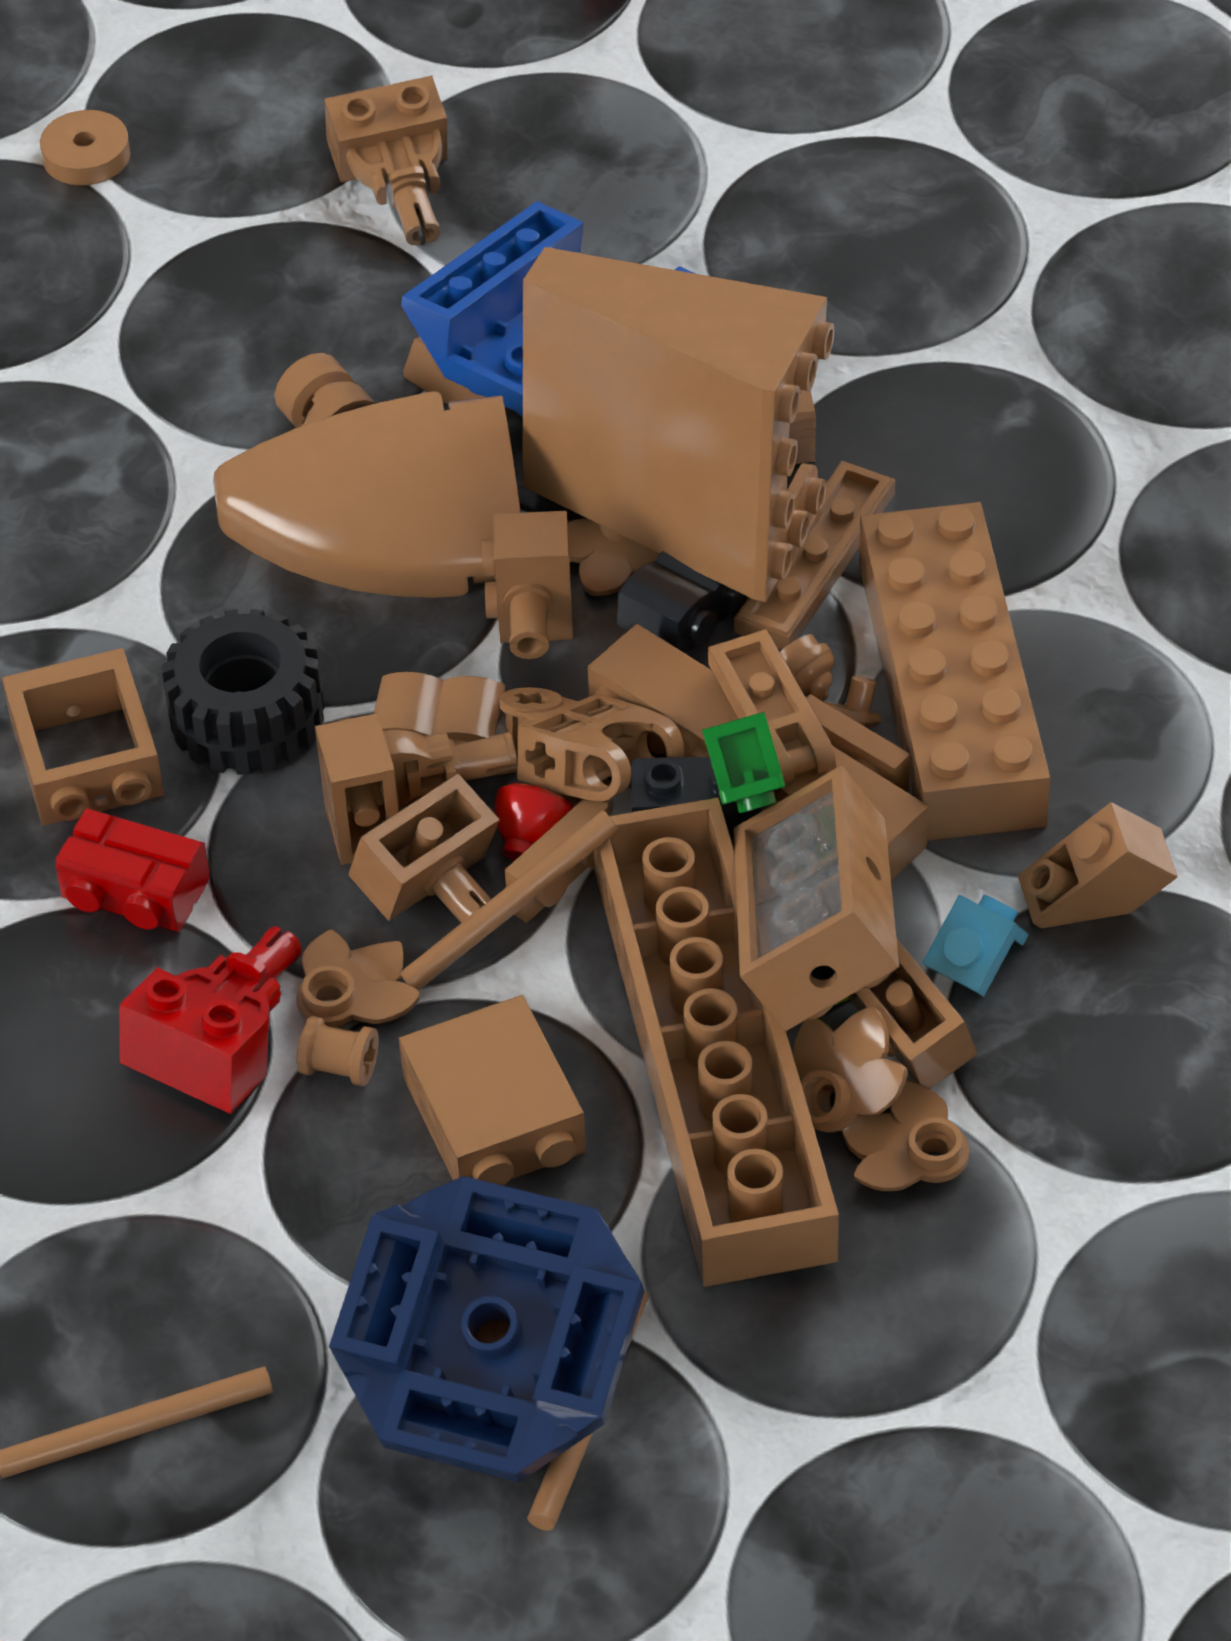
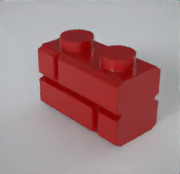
[55,808,210,932]

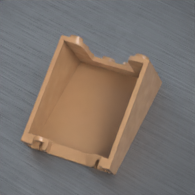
[523,247,834,602]

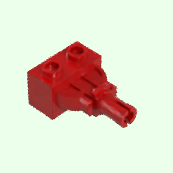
[119,926,302,1114]

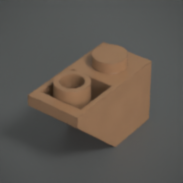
[1017,802,1178,928]

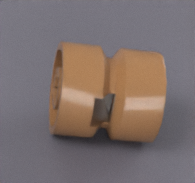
[274,353,376,428]

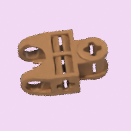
[500,687,684,801]

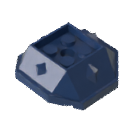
[329,1176,645,1482]

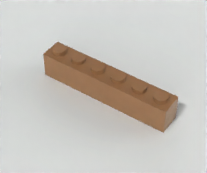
[588,624,929,881]

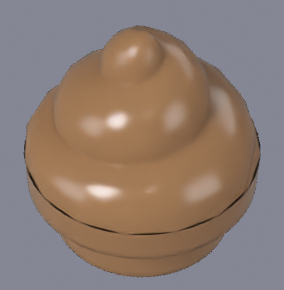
[780,634,835,700]

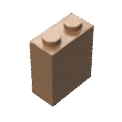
[399,994,586,1186]

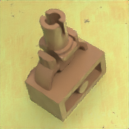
[325,75,448,246]
[315,713,517,865]

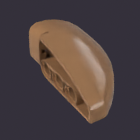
[213,391,521,598]

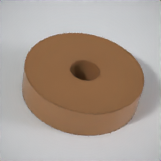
[40,110,130,185]

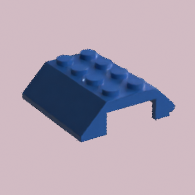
[401,201,696,417]

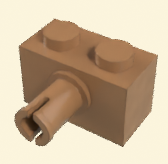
[482,511,573,659]
[348,774,500,923]
[848,938,978,1089]

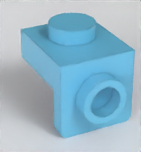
[922,894,1029,997]

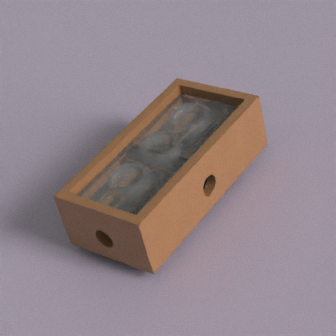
[734,765,899,1031]

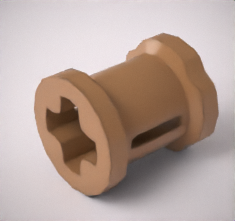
[296,1016,379,1087]

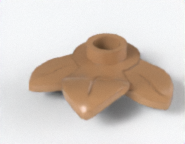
[568,518,660,596]
[296,929,420,1027]
[793,1007,908,1133]
[841,1080,969,1191]

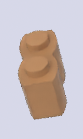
[374,672,506,745]

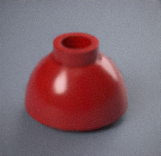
[494,783,574,861]

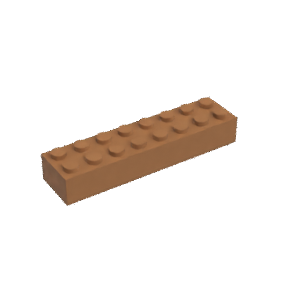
[593,797,839,1287]

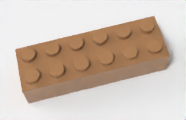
[859,502,1050,841]

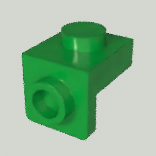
[702,712,786,813]

